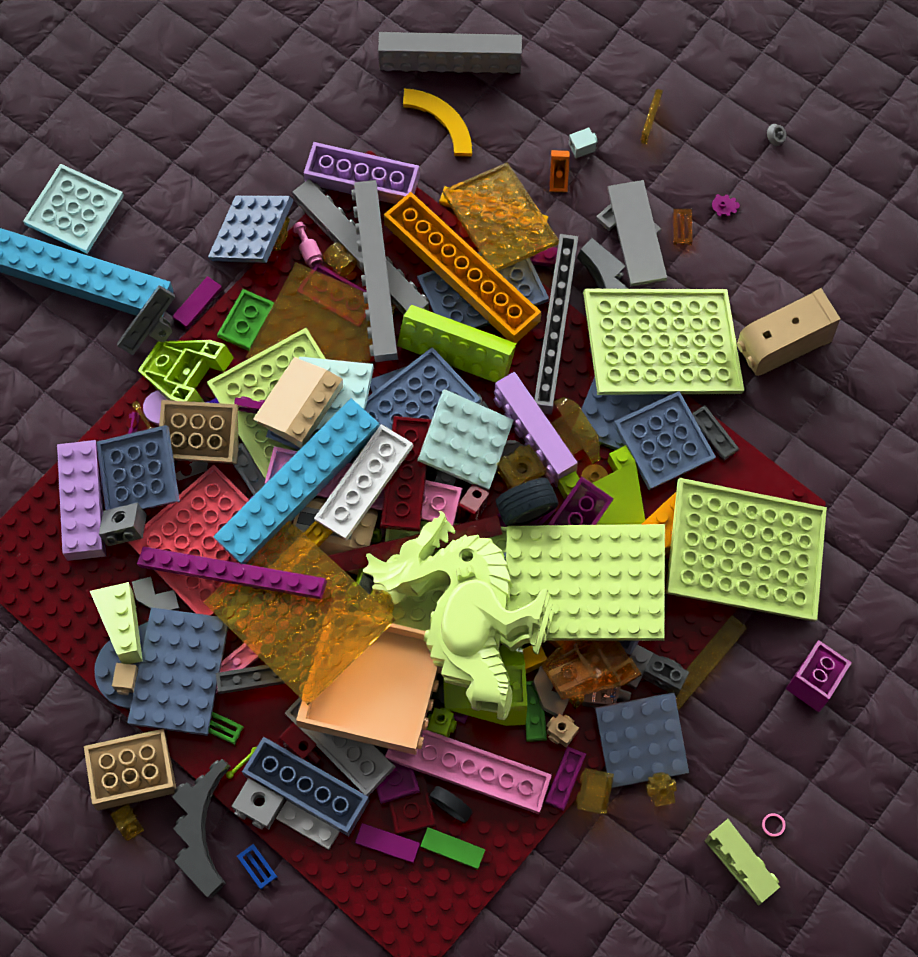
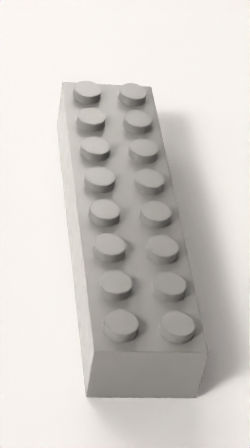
[378,32,522,74]

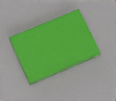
[217,289,276,352]

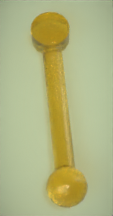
[132,401,154,429]

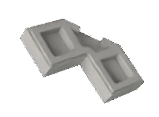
[132,577,180,611]
[532,665,569,717]

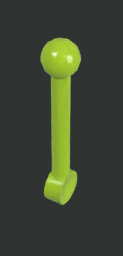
[226,747,257,779]

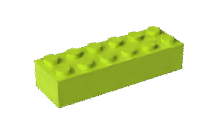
[397,305,517,383]

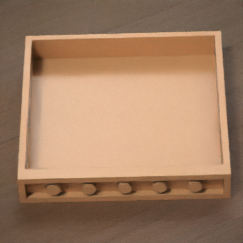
[296,609,442,755]

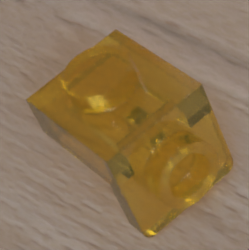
[110,804,144,841]

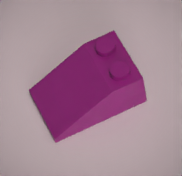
[548,476,614,525]
[786,640,851,712]

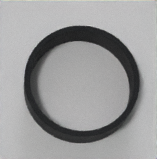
[429,786,473,823]

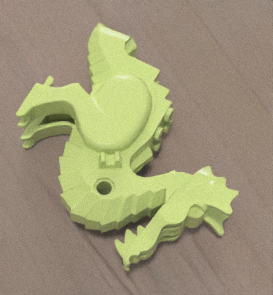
[363,511,554,720]

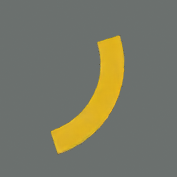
[403,88,472,157]

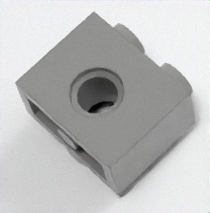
[232,778,285,830]

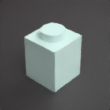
[569,128,598,158]

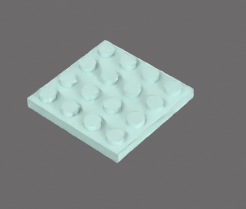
[23,164,124,254]
[299,356,374,432]
[417,389,514,491]

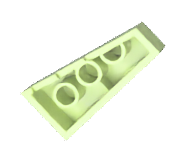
[90,582,143,664]
[705,819,780,905]

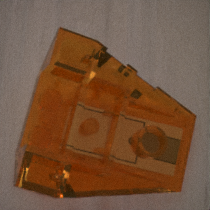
[541,640,642,700]

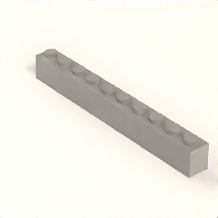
[292,179,429,315]
[351,180,398,362]
[534,234,578,415]

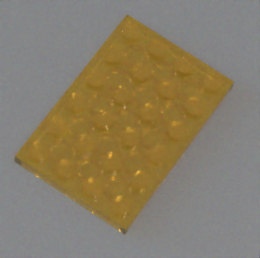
[443,162,559,271]

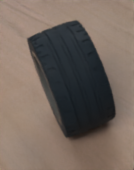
[496,478,559,526]

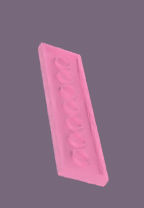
[385,730,551,814]

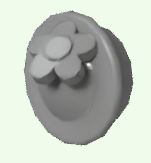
[767,124,786,146]

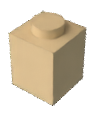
[112,663,138,695]

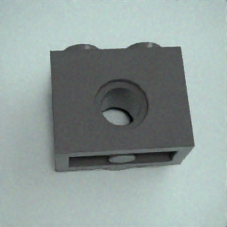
[99,503,147,546]
[642,653,689,697]

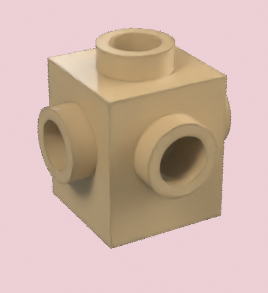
[546,713,579,748]

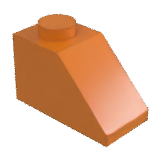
[549,150,570,192]

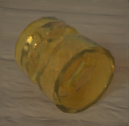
[323,242,358,277]

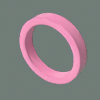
[762,813,785,837]

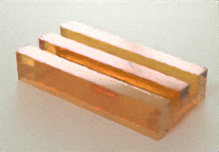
[673,209,693,245]

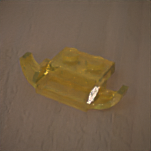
[551,397,601,464]

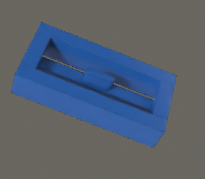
[237,844,278,890]

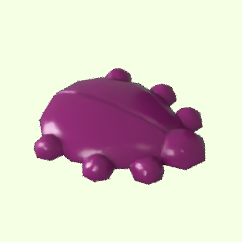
[712,194,740,216]

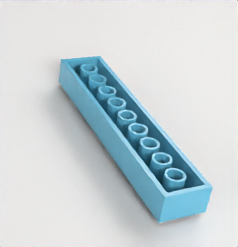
[0,228,174,317]
[213,398,380,565]

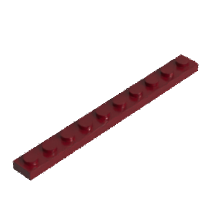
[307,515,502,578]

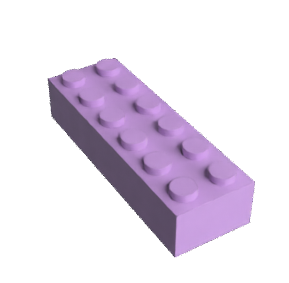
[304,142,420,204]
[494,372,578,488]
[57,440,106,561]

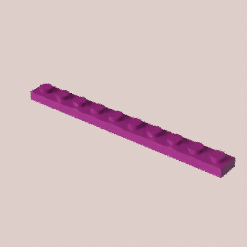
[137,546,327,600]

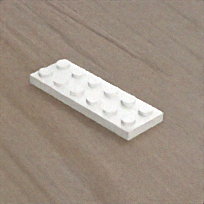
[314,424,414,540]

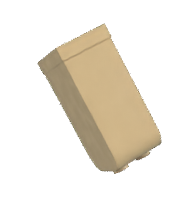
[737,288,840,376]

